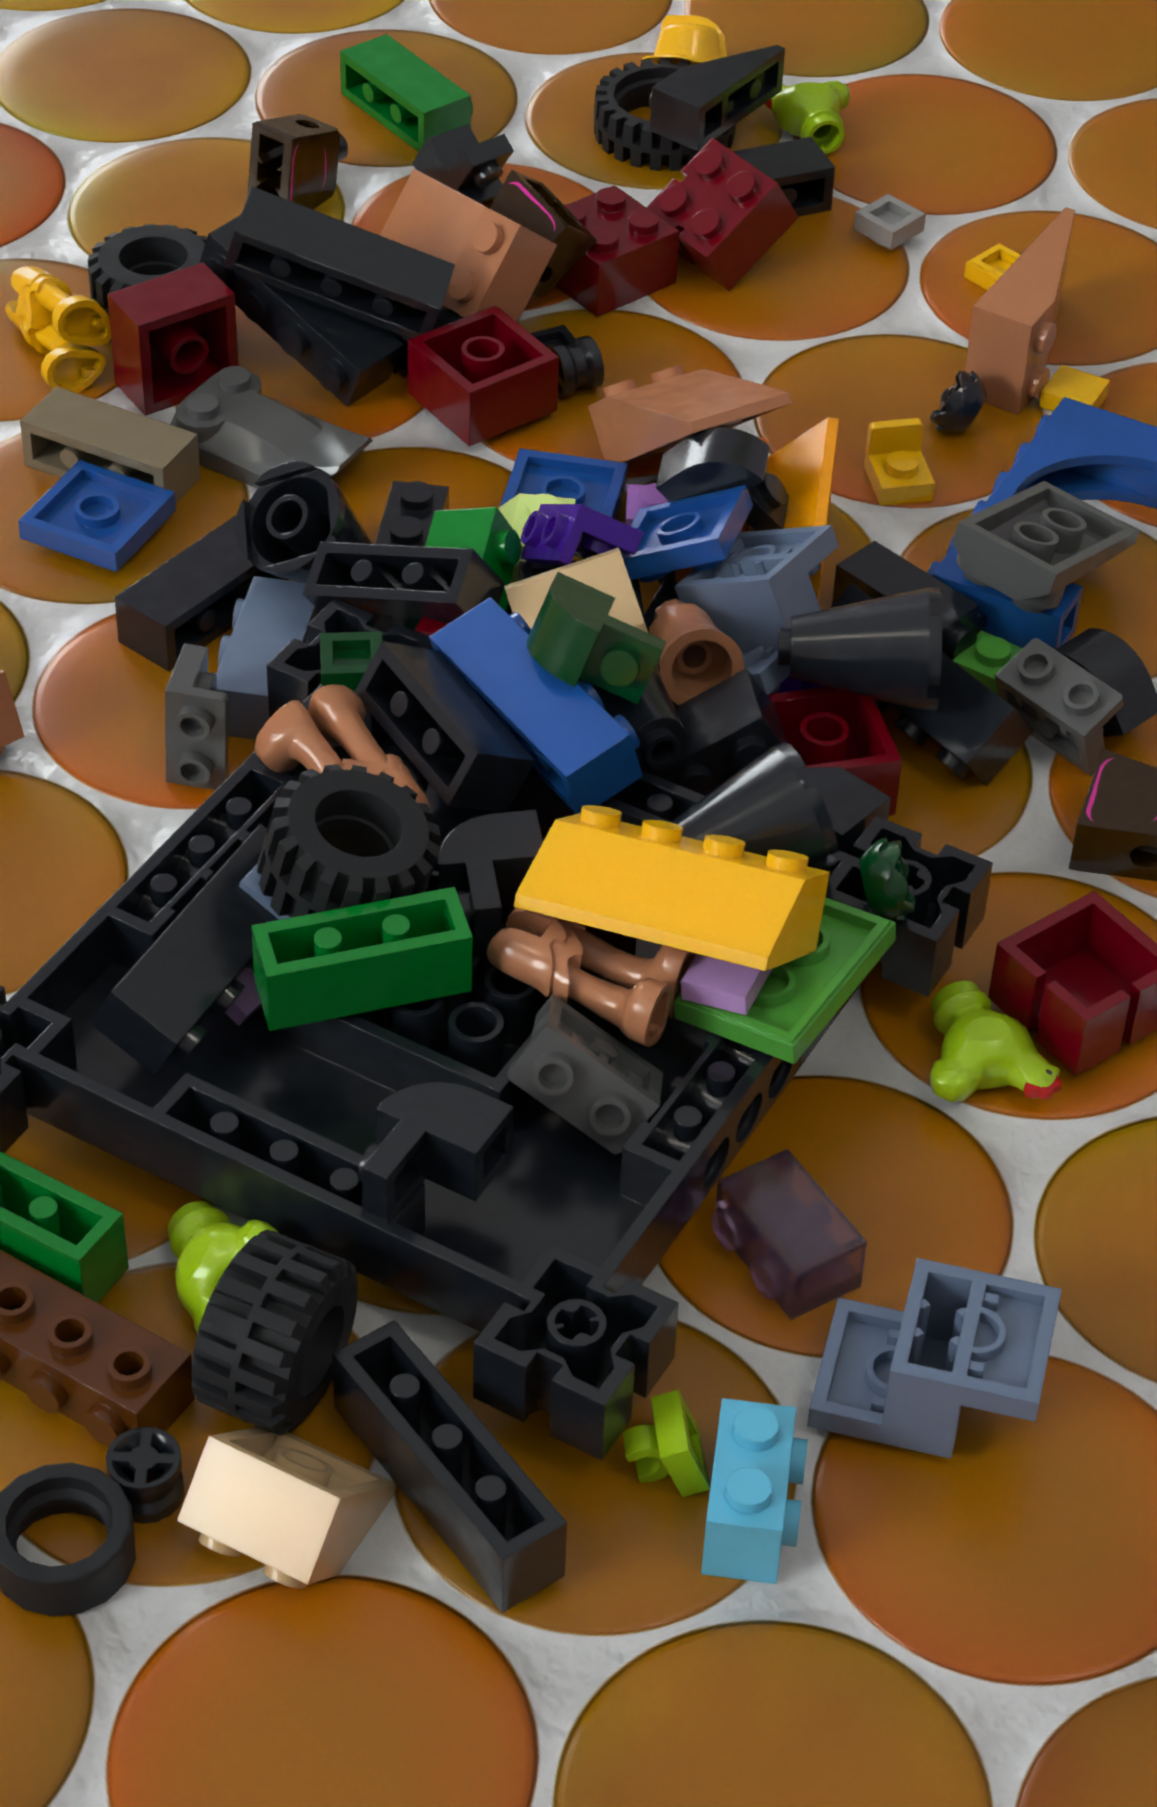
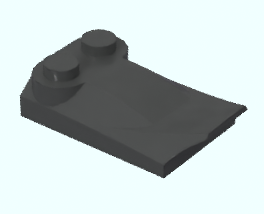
[170,366,373,489]
[952,481,1140,613]

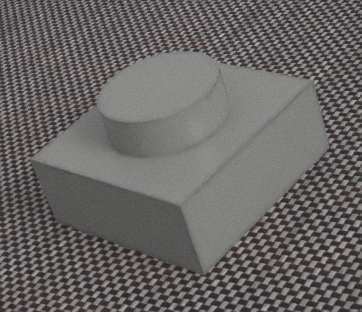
[854,194,926,250]

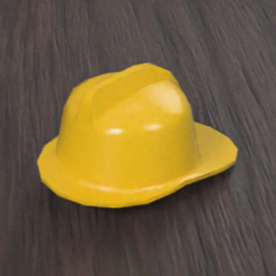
[642,15,727,65]

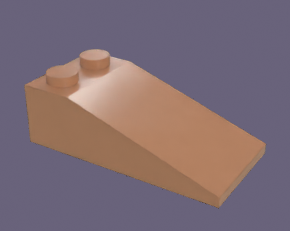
[380,168,557,322]
[965,207,1075,415]
[588,365,793,463]

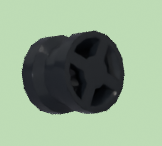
[546,335,605,397]
[106,1427,185,1524]

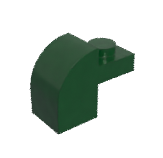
[526,572,666,705]

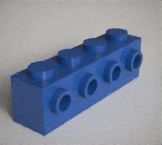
[429,597,643,814]

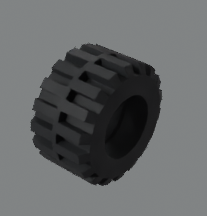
[88,224,207,341]
[257,764,441,918]
[191,1230,358,1435]

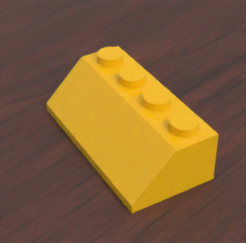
[514,805,830,971]

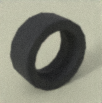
[0,1463,136,1616]

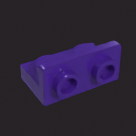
[521,504,644,565]

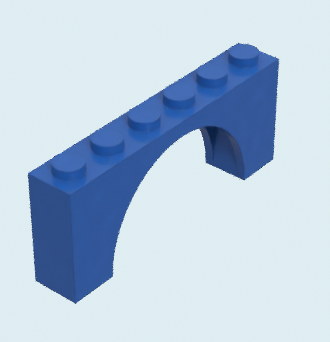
[927,397,1157,649]

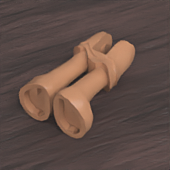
[254,684,430,808]
[487,907,697,1047]

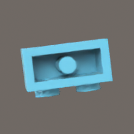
[701,1398,808,1584]

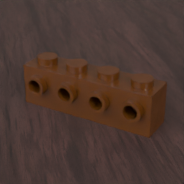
[0,1250,195,1446]

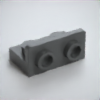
[994,638,1124,776]
[165,643,229,790]
[507,994,663,1154]

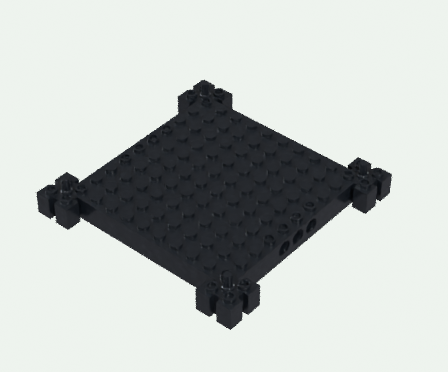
[0,599,993,1461]

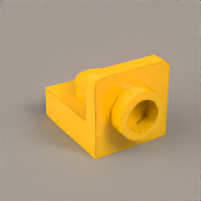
[864,418,935,506]

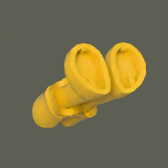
[5,266,111,393]

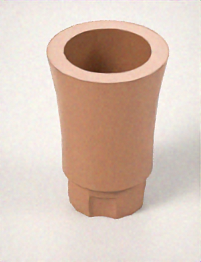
[649,599,744,705]

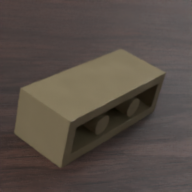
[20,386,201,503]

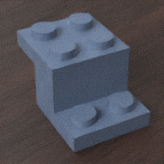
[674,525,839,695]
[807,1258,1062,1459]

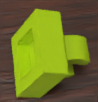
[622,1389,710,1498]

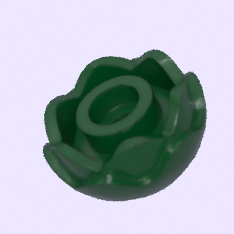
[859,838,916,921]

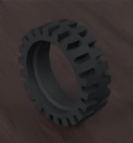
[594,58,736,171]

